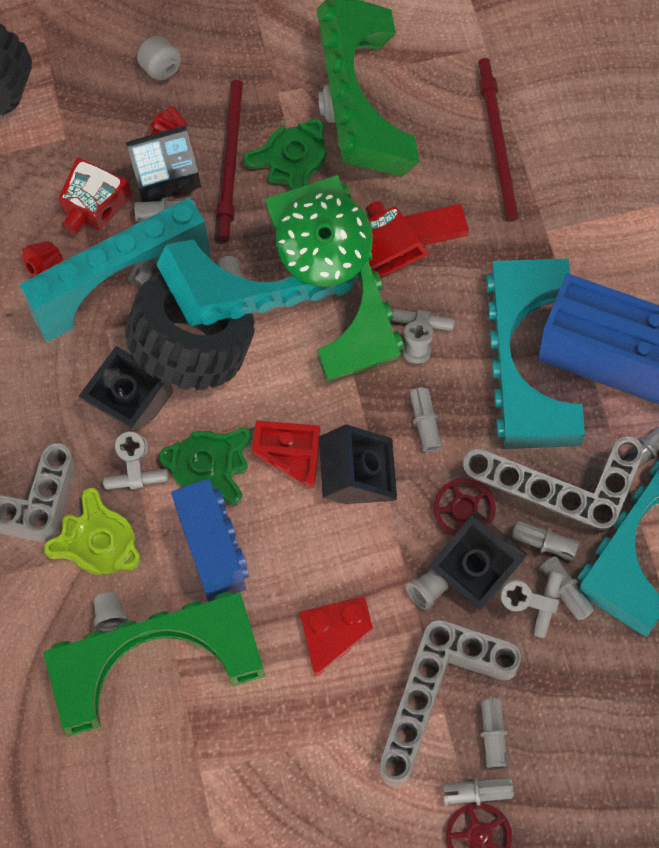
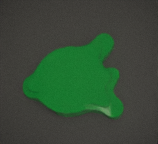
[243,119,326,190]
[159,427,252,506]

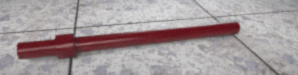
[478,58,519,222]
[216,80,243,242]

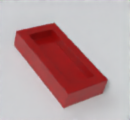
[403,204,469,246]

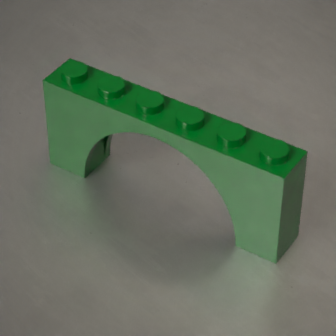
[317,0,420,177]
[265,175,404,384]
[43,592,265,737]

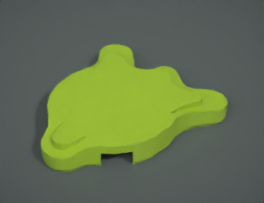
[44,488,141,575]

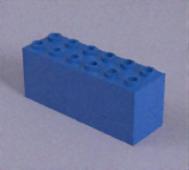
[538,273,659,404]

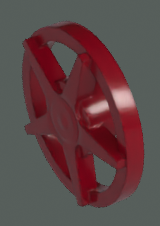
[434,478,496,537]
[446,803,512,848]

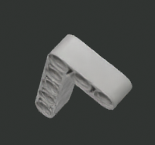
[463,436,643,530]
[0,443,76,542]
[380,620,521,787]

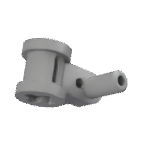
[392,309,455,364]
[103,432,169,490]
[499,570,563,638]

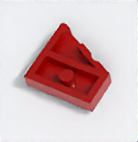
[252,420,321,489]
[299,596,373,677]

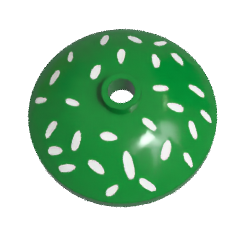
[276,191,373,287]

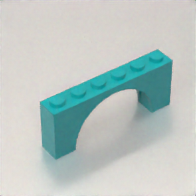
[19,197,212,342]
[156,236,358,326]
[486,258,585,449]
[578,460,659,637]

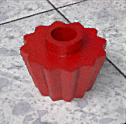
[150,106,188,135]
[21,241,64,277]

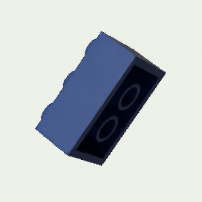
[171,479,249,602]

